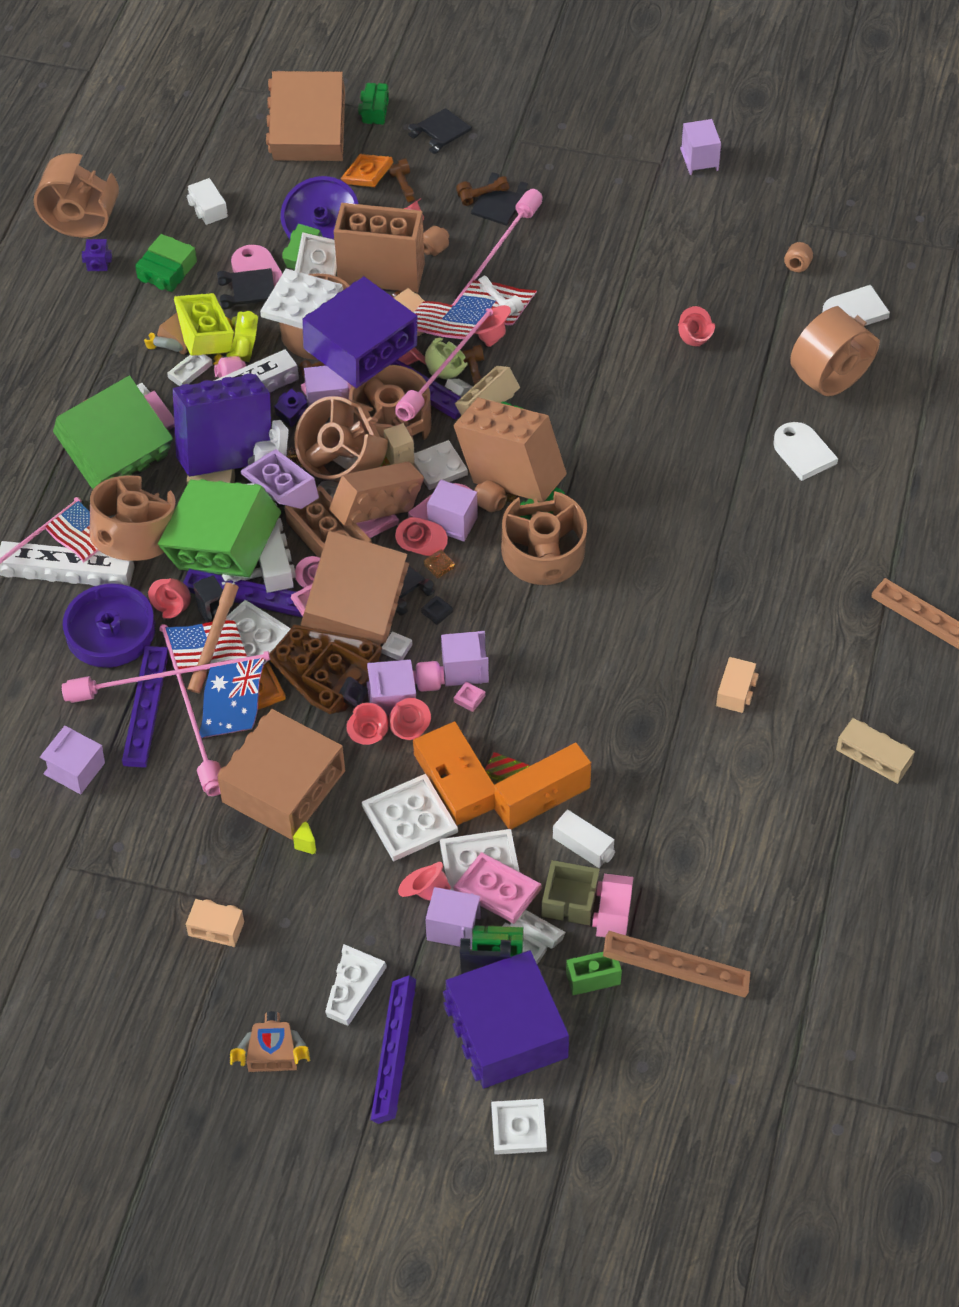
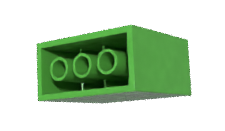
[53,375,173,489]
[158,479,281,578]

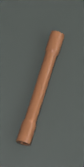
[187,582,239,694]

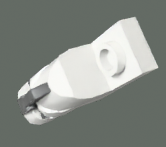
[248,420,288,483]

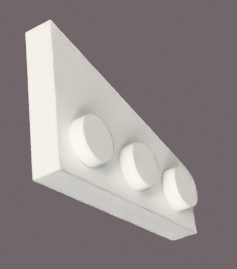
[325,945,387,1026]

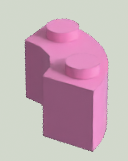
[592,874,633,937]

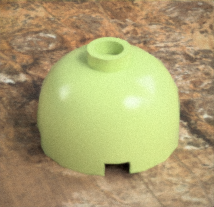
[425,338,467,379]

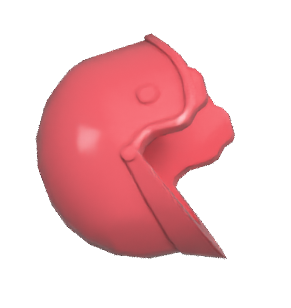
[678,306,715,346]
[148,578,191,618]
[388,698,431,740]
[347,703,389,745]

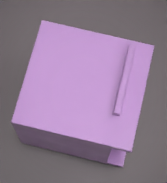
[680,119,721,175]
[304,366,349,407]
[427,480,478,541]
[441,631,489,687]
[367,660,416,716]
[40,726,105,794]
[426,887,481,949]

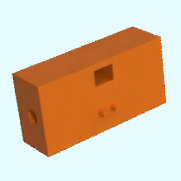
[413,721,495,826]
[494,742,591,830]

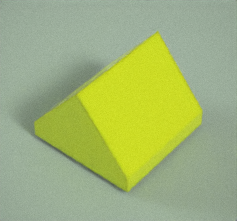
[293,822,316,854]

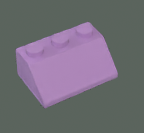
[241,449,319,509]

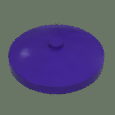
[280,176,359,240]

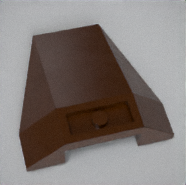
[270,625,382,714]

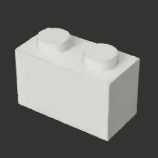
[187,178,228,225]

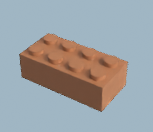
[329,461,424,526]
[285,486,372,557]

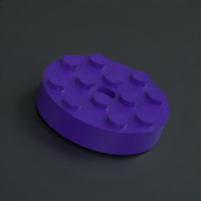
[63,583,156,668]

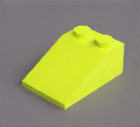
[174,293,234,356]

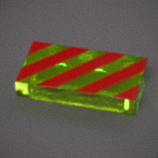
[485,752,531,781]

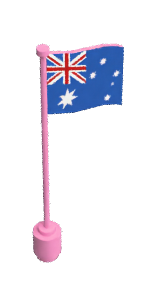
[62,651,270,738]

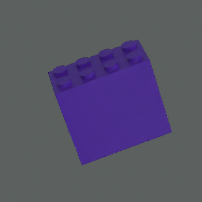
[302,276,418,389]
[173,373,271,477]
[443,950,569,1089]

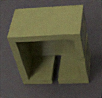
[542,860,600,925]

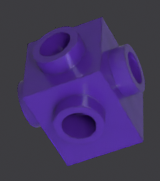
[82,239,112,271]
[274,389,308,427]

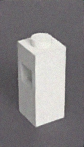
[553,809,615,868]

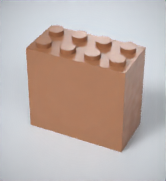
[266,71,345,161]
[334,203,425,292]
[453,397,567,502]
[301,531,409,646]
[217,709,345,840]

